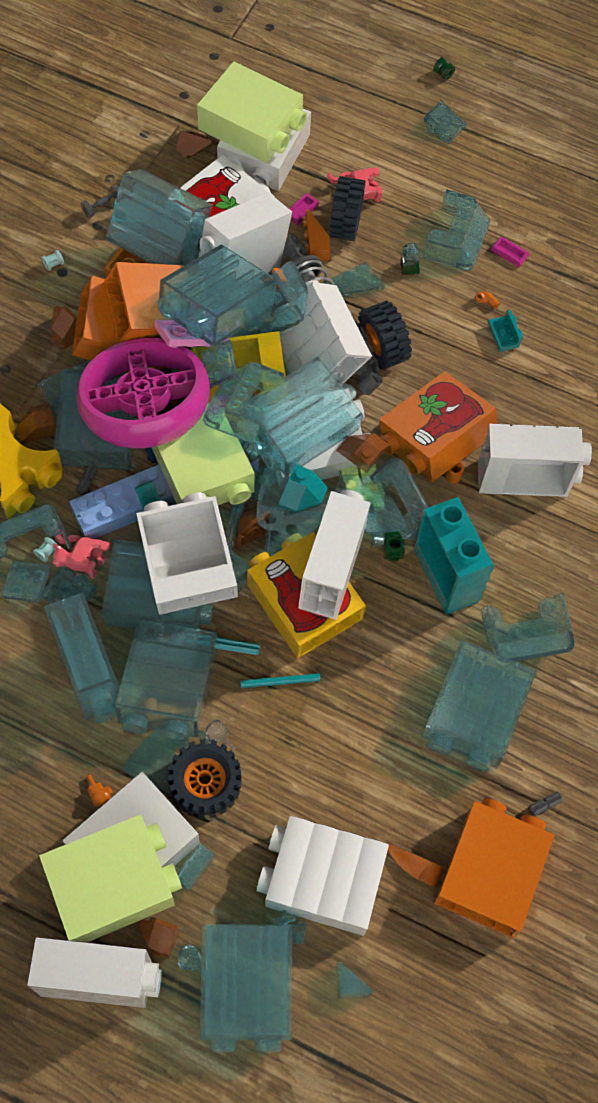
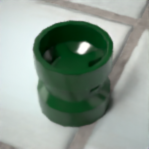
[433,57,456,80]

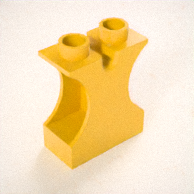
[0,404,63,519]

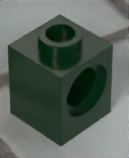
[383,530,405,561]

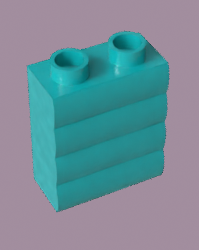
[414,497,494,615]

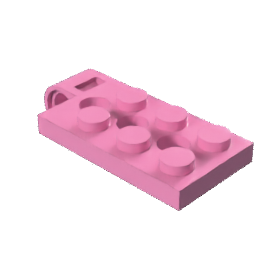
[154,310,239,348]

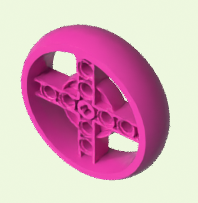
[76,338,210,449]

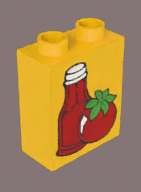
[247,532,366,659]

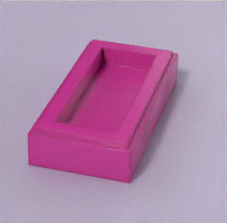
[290,193,319,226]
[491,236,530,267]

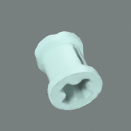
[41,250,64,271]
[33,537,57,562]

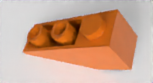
[303,209,331,261]

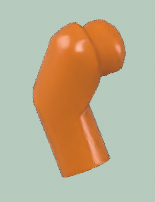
[475,292,500,309]

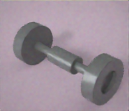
[81,184,124,218]

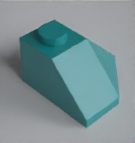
[278,464,328,513]

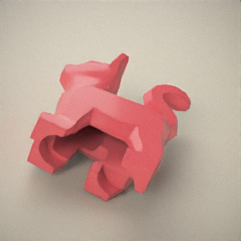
[327,168,382,202]
[52,530,110,579]

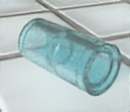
[177,843,216,891]

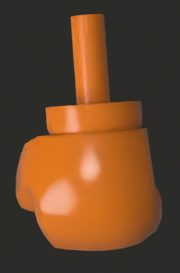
[86,775,113,807]

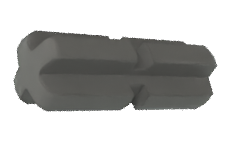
[76,465,97,495]
[528,792,563,816]

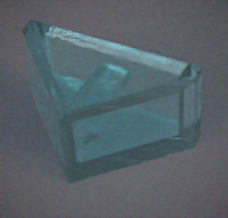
[336,961,374,999]

